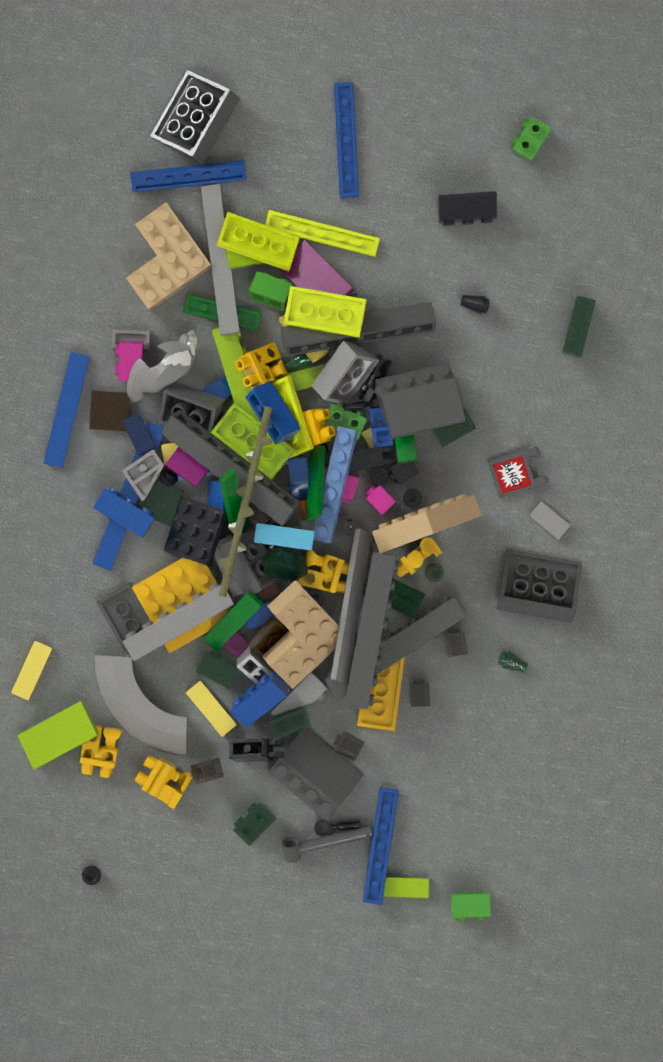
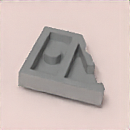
[122,449,165,501]

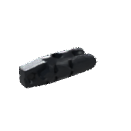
[358,354,392,403]

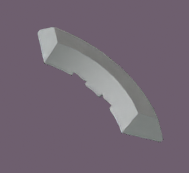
[95,655,188,755]

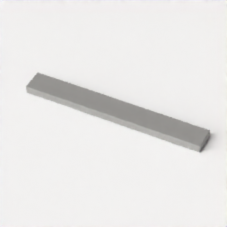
[201,184,240,336]
[331,529,372,684]

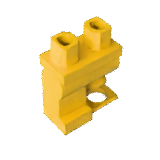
[234,342,289,389]
[303,407,336,447]
[396,537,443,578]
[298,550,349,593]
[80,725,123,778]
[134,755,193,809]

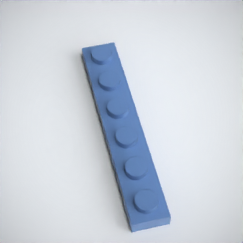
[313,426,358,544]

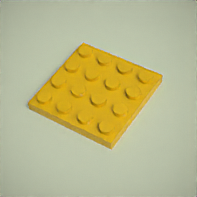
[132,558,232,654]

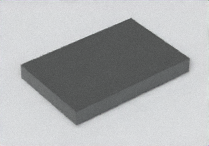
[96,583,150,652]

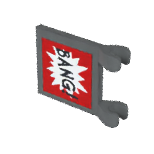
[488,446,548,498]

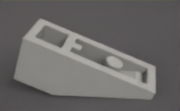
[237,647,292,704]
[270,672,328,716]

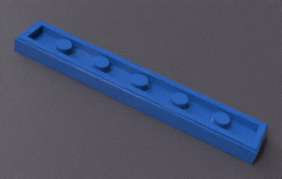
[334,82,359,198]
[130,160,247,192]
[44,352,90,468]
[363,787,399,905]

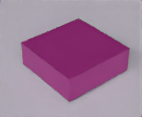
[224,631,249,657]

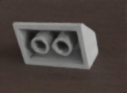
[312,341,380,404]

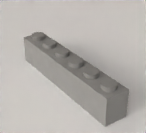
[122,583,236,661]

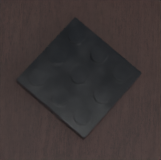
[163,496,227,566]

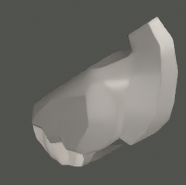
[127,330,197,402]

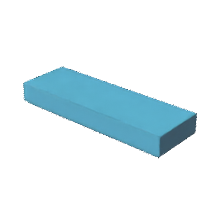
[254,523,314,551]

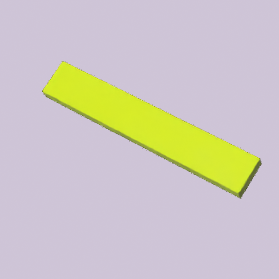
[265,210,380,257]

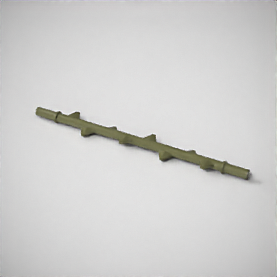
[219,406,272,597]

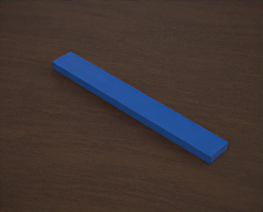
[93,421,164,571]

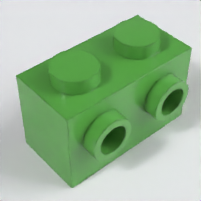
[511,116,552,164]
[248,271,293,311]
[325,403,367,441]
[450,891,491,921]

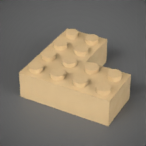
[126,202,211,311]
[372,493,482,553]
[262,580,339,689]

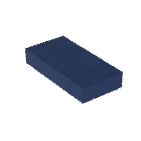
[122,413,156,456]

